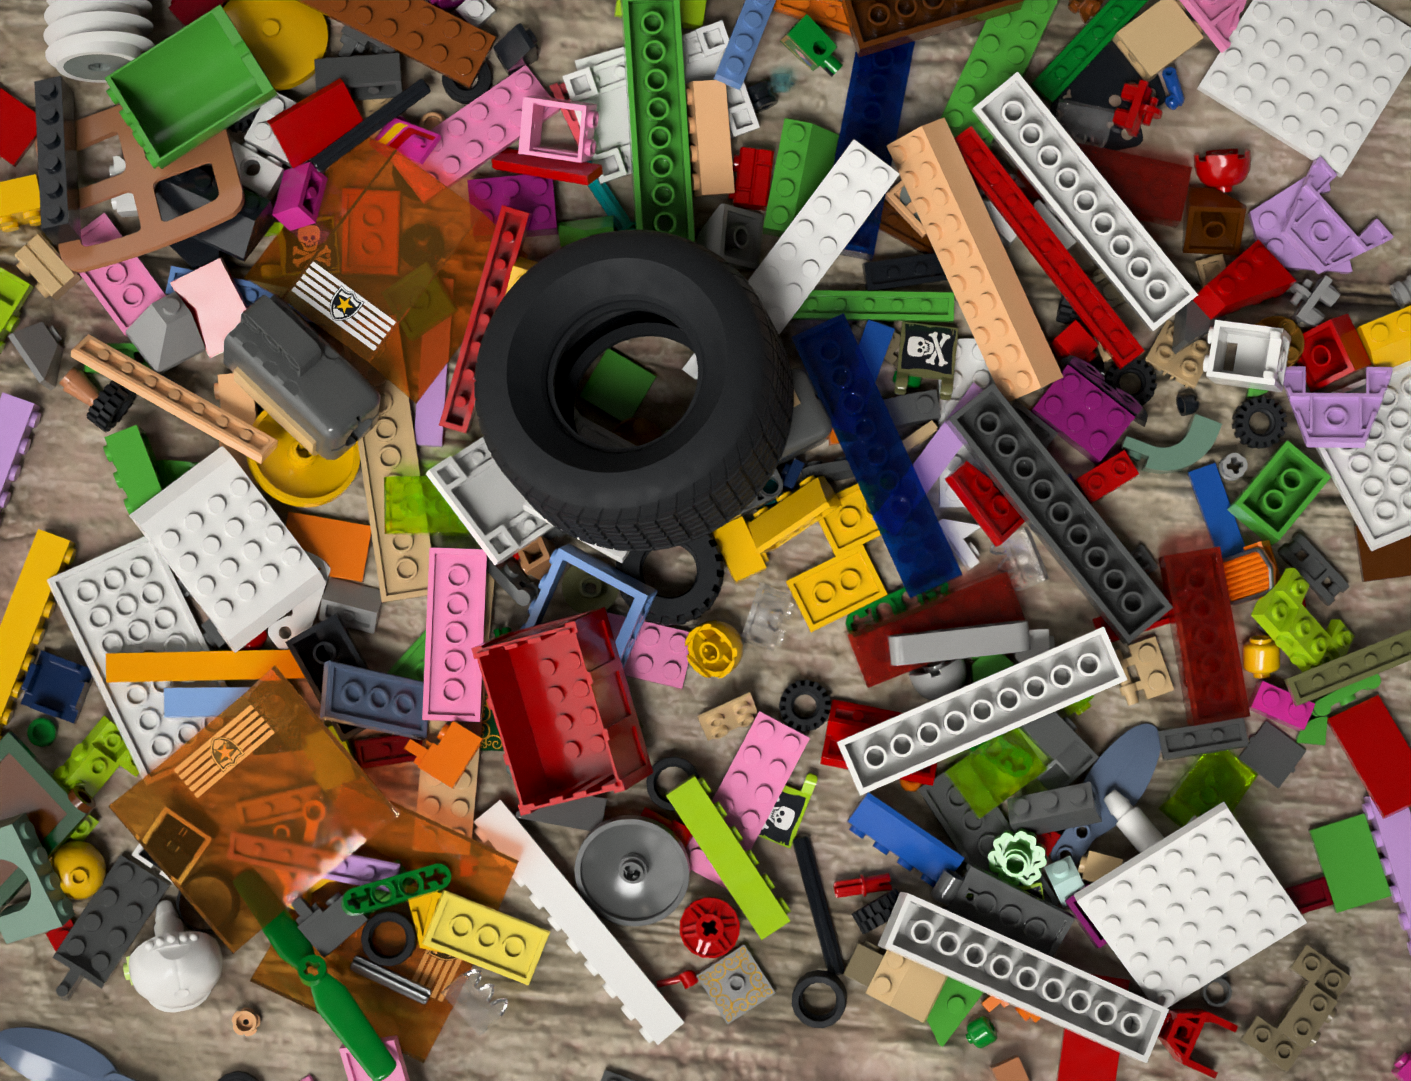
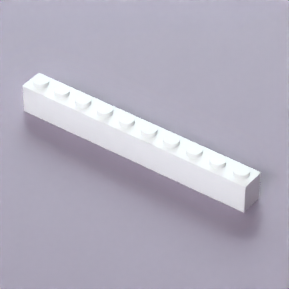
[474,800,685,1045]

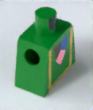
[780,14,843,77]

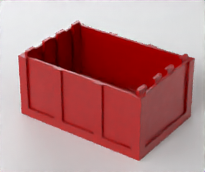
[471,607,654,816]

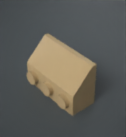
[866,950,948,1024]

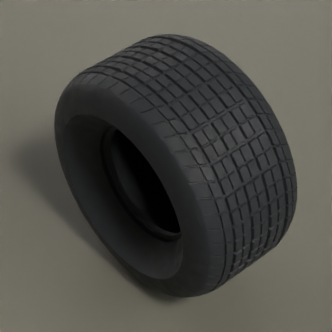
[474,230,794,552]

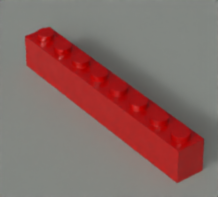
[439,205,533,433]

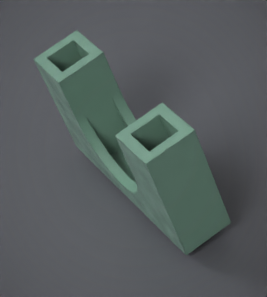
[0,812,75,944]

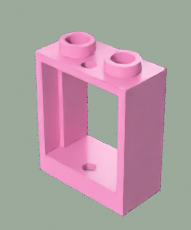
[518,95,599,163]

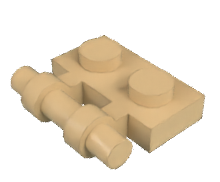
[1114,636,1174,706]

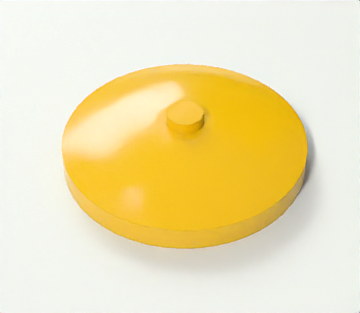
[223,0,328,91]
[246,410,360,507]

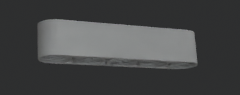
[888,620,1031,665]

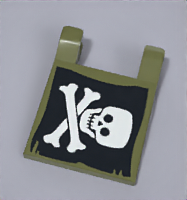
[894,322,958,400]

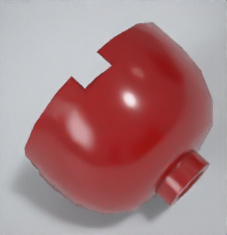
[1193,148,1251,193]

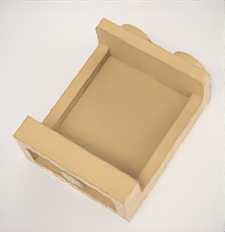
[1113,0,1204,82]

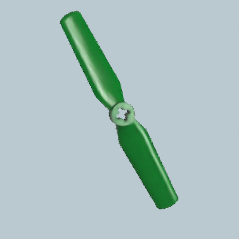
[232,870,397,1081]

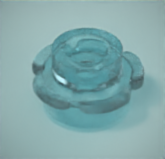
[770,73,795,93]

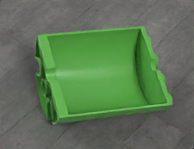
[105,5,278,169]

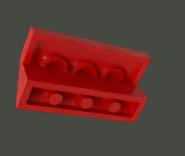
[820,700,937,786]

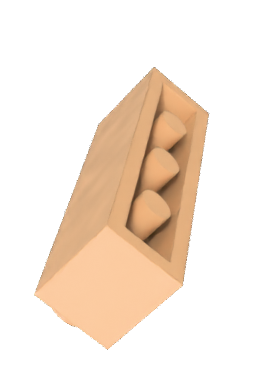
[685,80,735,197]
[214,373,260,488]

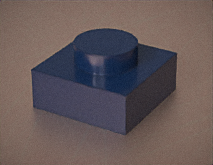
[780,459,805,492]

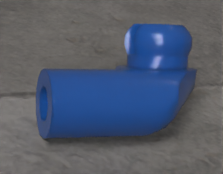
[1162,67,1185,110]

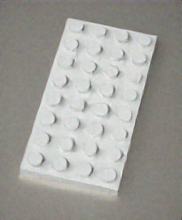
[47,536,251,787]

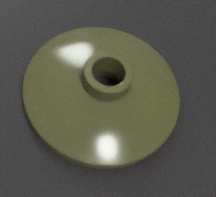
[562,565,619,613]

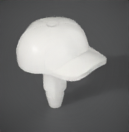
[1103,790,1198,853]
[129,900,223,1012]

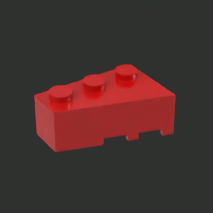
[1193,239,1296,320]

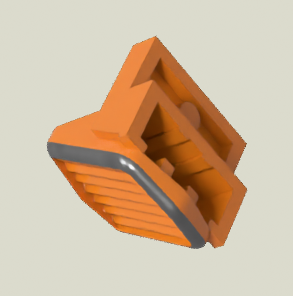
[1218,540,1281,606]

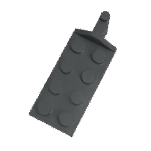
[53,855,170,1001]

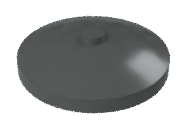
[575,815,690,927]

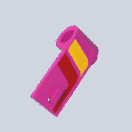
[371,116,442,165]

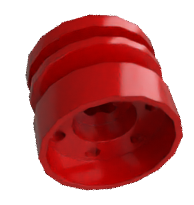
[680,897,740,958]

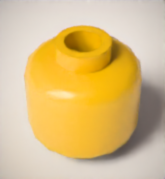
[1243,635,1280,679]

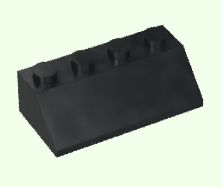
[156,167,276,262]
[285,612,370,742]

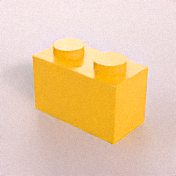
[711,516,769,584]

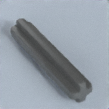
[350,955,432,1004]

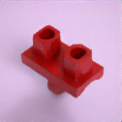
[1112,80,1163,137]

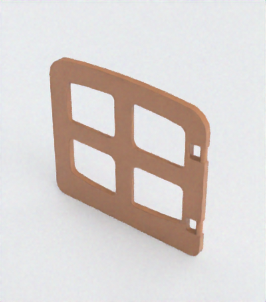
[35,105,245,273]

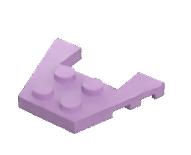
[1281,156,1394,274]
[1248,177,1353,274]
[1283,366,1392,448]

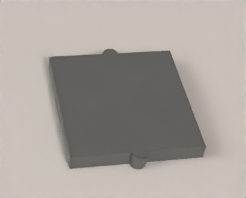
[1238,721,1306,789]

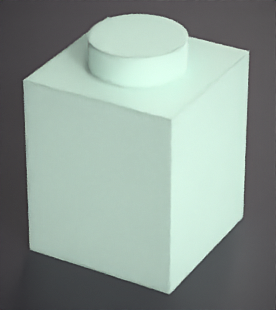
[1044,855,1085,908]

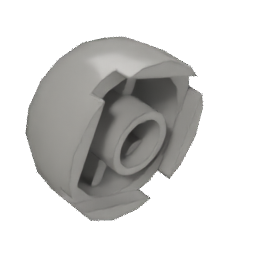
[909,658,967,700]

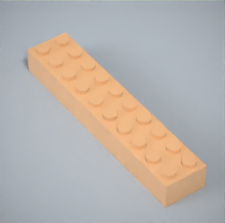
[887,117,1063,402]

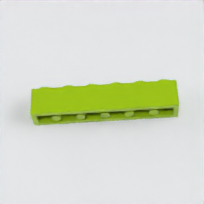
[665,774,791,940]

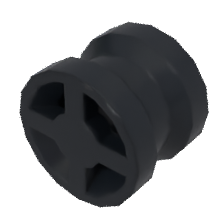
[747,81,778,113]

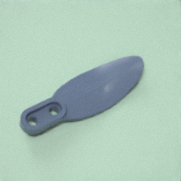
[1051,723,1160,866]
[0,1027,138,1081]

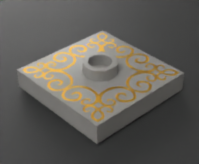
[696,944,776,1025]

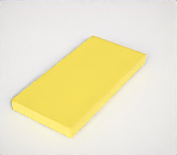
[422,890,550,985]

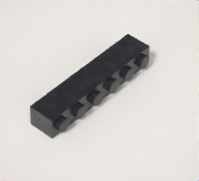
[34,76,81,245]

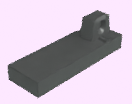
[1157,717,1249,761]

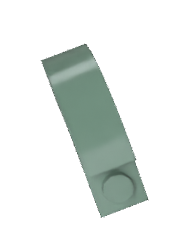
[1119,414,1222,474]

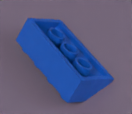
[847,792,965,888]

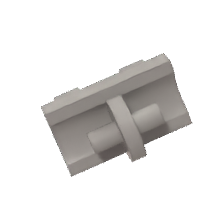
[1290,275,1341,328]

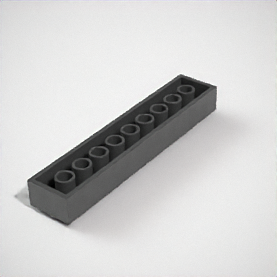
[945,383,1173,644]

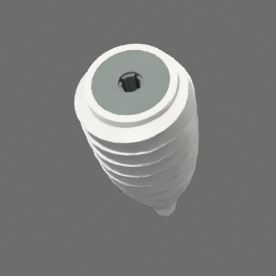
[43,0,155,83]

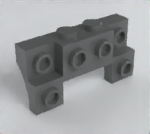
[1019,712,1099,790]

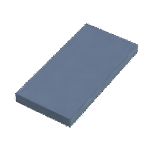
[320,661,428,740]

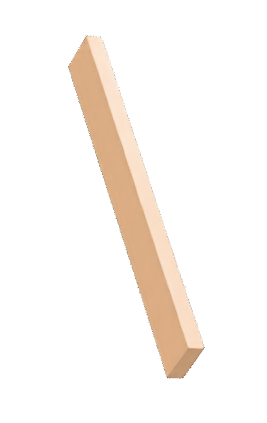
[71,334,278,464]

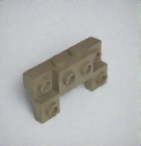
[1240,944,1352,1072]

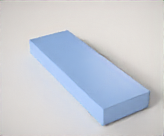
[163,687,251,718]

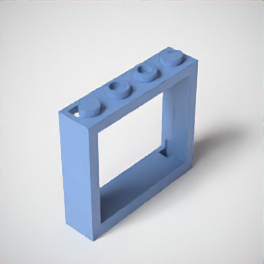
[520,544,658,669]

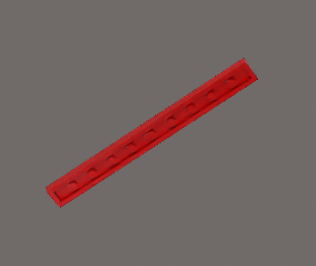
[954,126,1145,370]

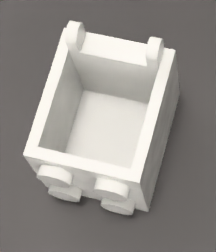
[1203,320,1291,392]

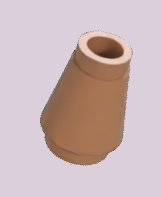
[59,367,100,406]

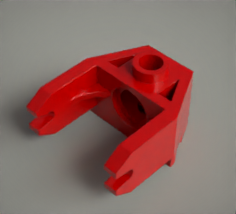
[1157,1008,1238,1079]

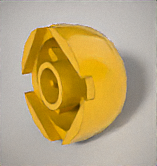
[685,620,743,679]
[50,841,107,900]

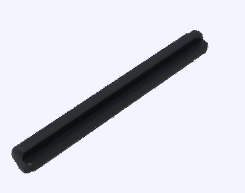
[311,79,431,172]
[792,836,844,975]

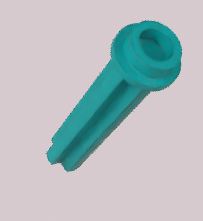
[587,161,635,231]

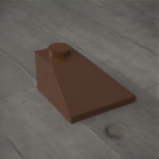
[1182,187,1247,255]

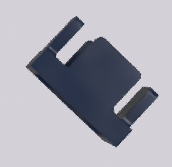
[21,650,93,724]

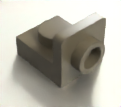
[1091,269,1126,308]

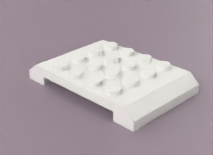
[562,20,760,184]
[426,407,582,566]
[129,446,326,653]

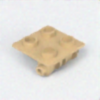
[1144,320,1211,389]
[698,692,758,741]

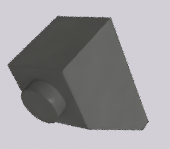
[1172,300,1227,354]

